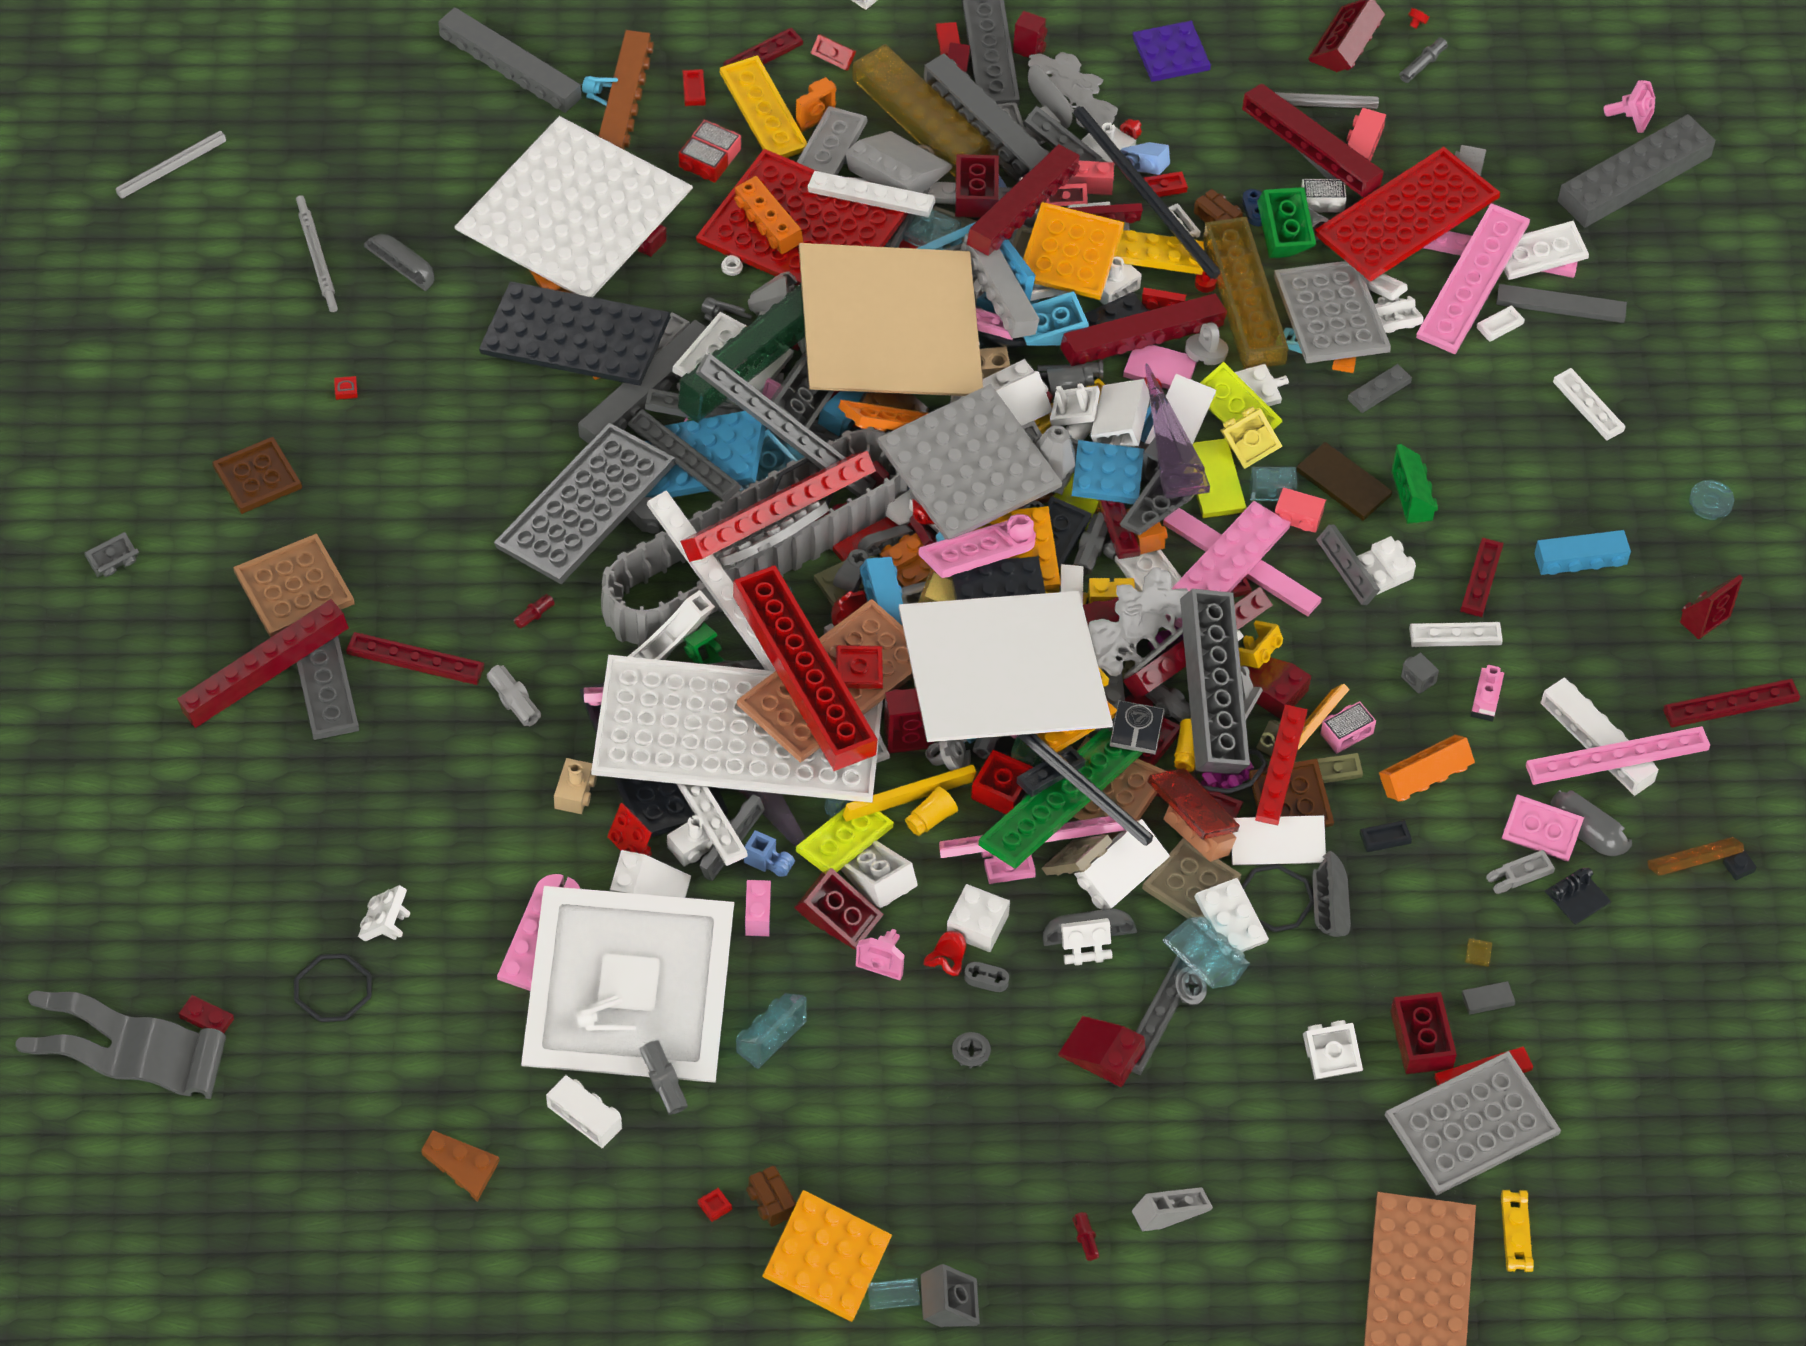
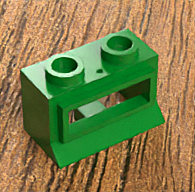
[684,622,725,664]

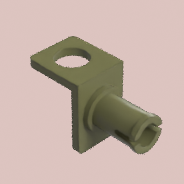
[1257,720,1280,756]

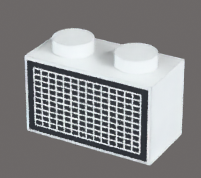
[1301,179,1346,213]

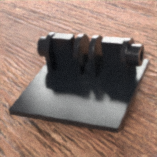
[1545,867,1611,925]

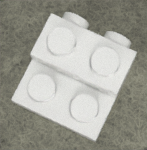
[1357,536,1416,595]
[1303,1020,1363,1080]

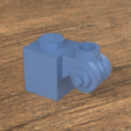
[744,830,795,876]

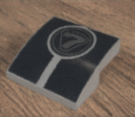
[1110,700,1164,754]

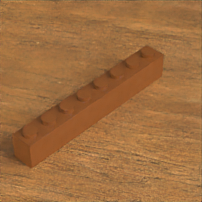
[599,30,654,150]

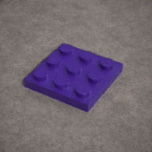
[1133,21,1211,82]

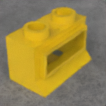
[1239,620,1283,668]

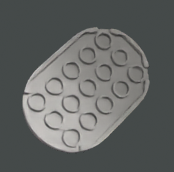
[717,501,829,566]

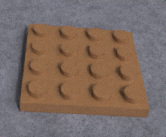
[233,534,355,638]
[1070,737,1168,839]

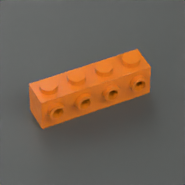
[734,176,803,254]
[1379,735,1475,801]

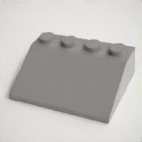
[845,131,952,193]

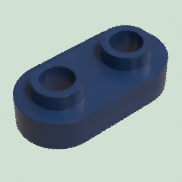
[1242,189,1262,226]

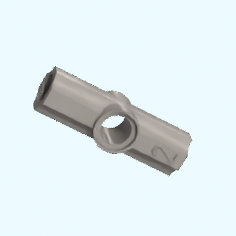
[487,665,541,727]

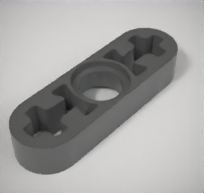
[858,524,915,557]

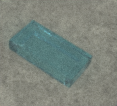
[867,1279,920,1310]

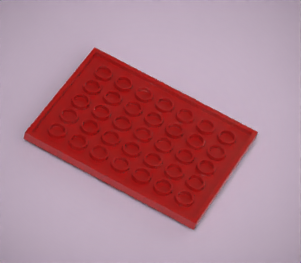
[696,149,908,288]

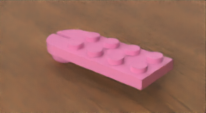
[919,514,1036,578]
[497,874,580,991]

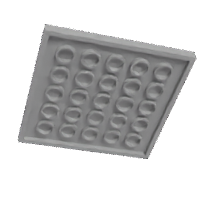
[877,384,1062,540]

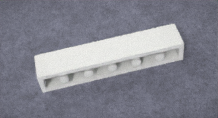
[1541,677,1659,796]

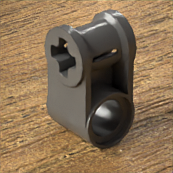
[833,549,868,593]

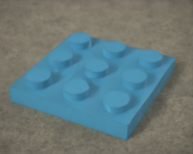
[1071,440,1144,504]

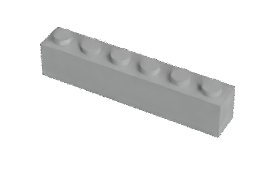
[961,233,1040,338]

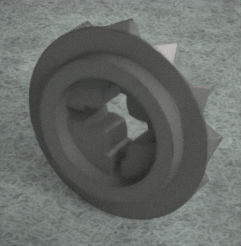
[1173,967,1207,1005]
[952,1032,991,1069]

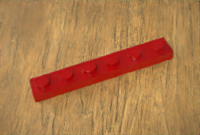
[1255,704,1308,826]

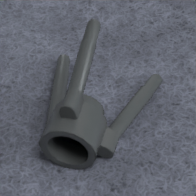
[701,297,752,322]

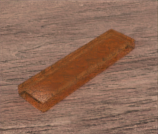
[1648,837,1744,876]

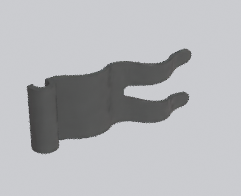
[15,991,226,1099]

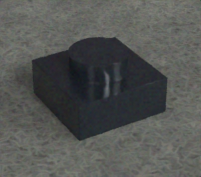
[1723,849,1757,881]

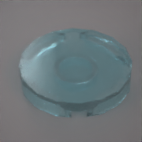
[1689,480,1734,520]

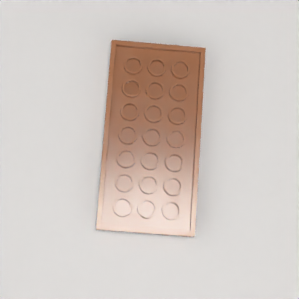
[737,599,913,763]
[1364,1192,1476,1346]

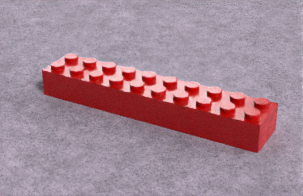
[733,565,878,771]

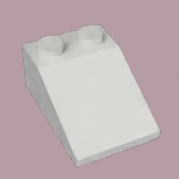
[841,840,918,908]
[610,850,691,898]

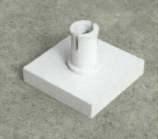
[1081,123,1136,166]

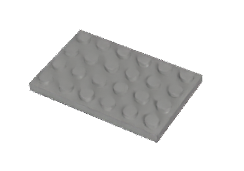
[1274,261,1391,363]
[1385,1051,1561,1196]

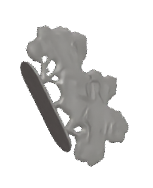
[1028,52,1118,128]
[1089,567,1189,679]

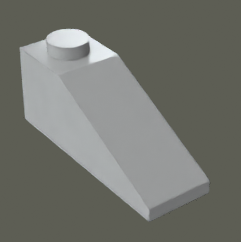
[1132,1187,1213,1231]

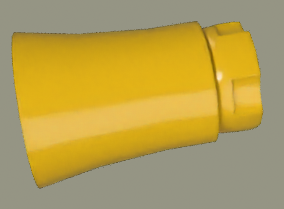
[1174,718,1196,772]
[905,786,958,836]

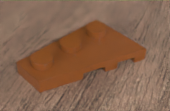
[421,1130,499,1202]

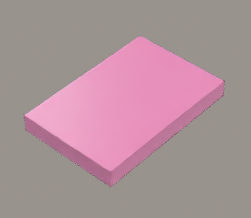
[1123,345,1197,389]
[1502,794,1584,862]

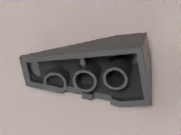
[1120,463,1202,535]

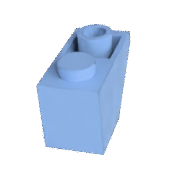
[1120,142,1170,175]

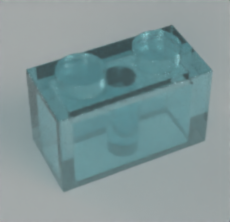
[1249,467,1297,501]

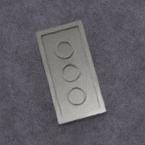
[797,106,867,175]

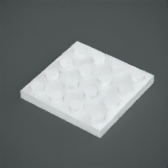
[672,312,794,405]

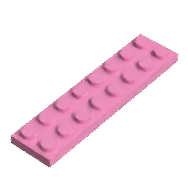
[1416,203,1530,354]
[1165,501,1291,628]

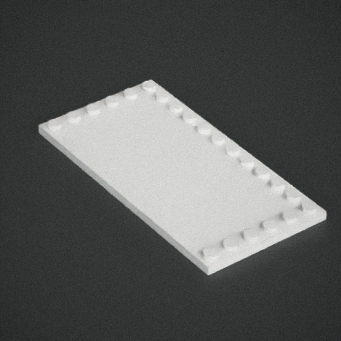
[592,655,883,803]

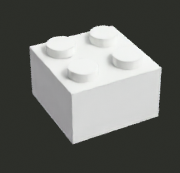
[947,884,1010,952]

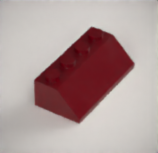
[1308,0,1385,72]

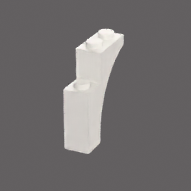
[627,590,715,660]

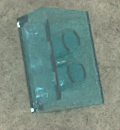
[1162,917,1250,988]
[736,993,807,1069]

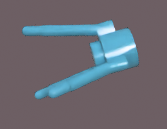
[582,76,618,106]

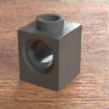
[1401,652,1439,695]

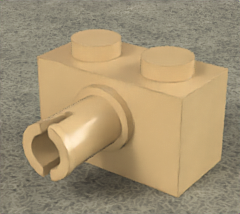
[554,758,597,814]

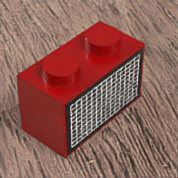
[679,137,728,183]

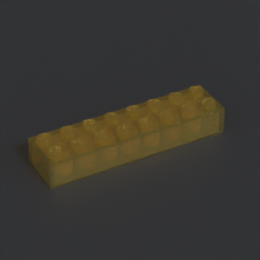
[853,44,990,178]
[1203,217,1288,370]

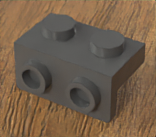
[84,532,139,577]

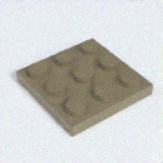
[1142,838,1241,926]

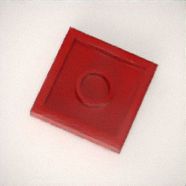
[836,645,883,689]

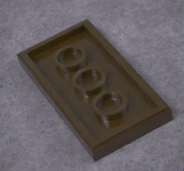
[1296,442,1392,521]

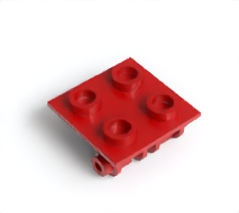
[607,803,652,857]

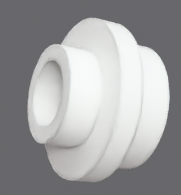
[721,255,743,276]

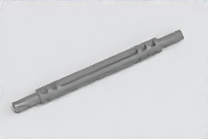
[296,196,338,312]

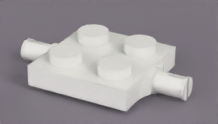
[1235,364,1289,406]

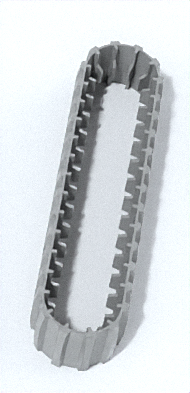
[601,426,909,647]

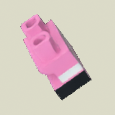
[1470,665,1504,722]

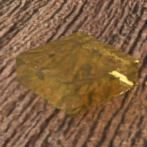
[1465,939,1492,967]

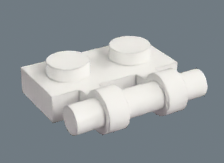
[1061,918,1112,966]

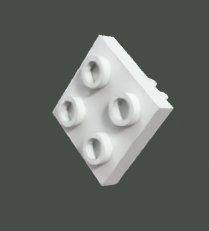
[1050,383,1100,426]
[358,885,410,941]

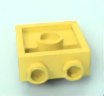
[1221,406,1282,469]

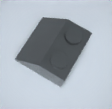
[921,1264,980,1327]

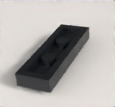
[1016,746,1086,798]

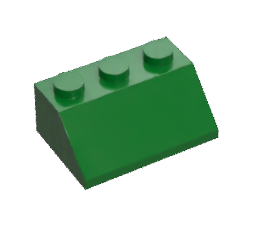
[1257,187,1316,258]
[1391,444,1438,524]

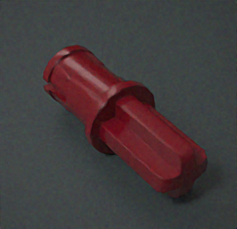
[514,594,555,629]
[1072,1212,1099,1261]

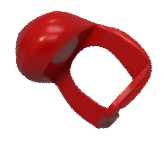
[923,931,966,976]

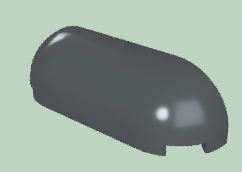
[364,234,434,291]
[1550,790,1632,856]
[1313,851,1351,937]
[1043,908,1137,946]

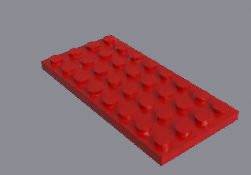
[1315,147,1500,282]

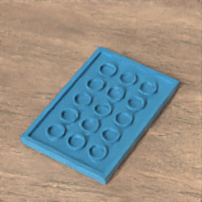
[645,411,766,498]

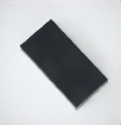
[1360,820,1412,852]

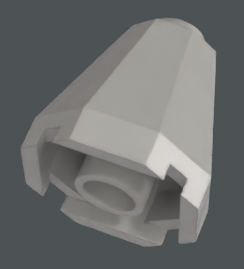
[748,271,803,319]
[1035,426,1075,481]

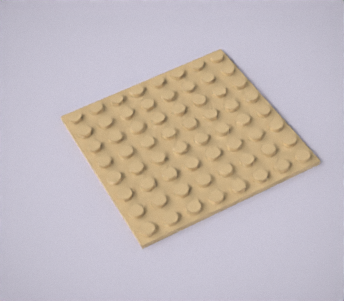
[799,243,983,396]

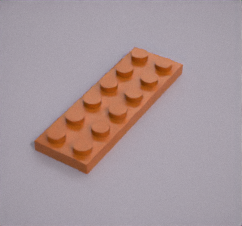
[838,400,929,432]

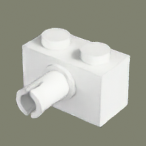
[1099,256,1142,305]
[667,815,714,866]

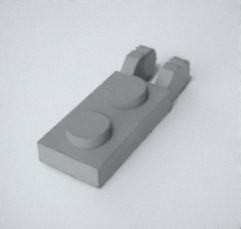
[1486,850,1555,894]

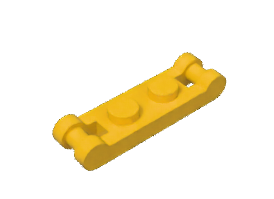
[1501,1190,1533,1272]

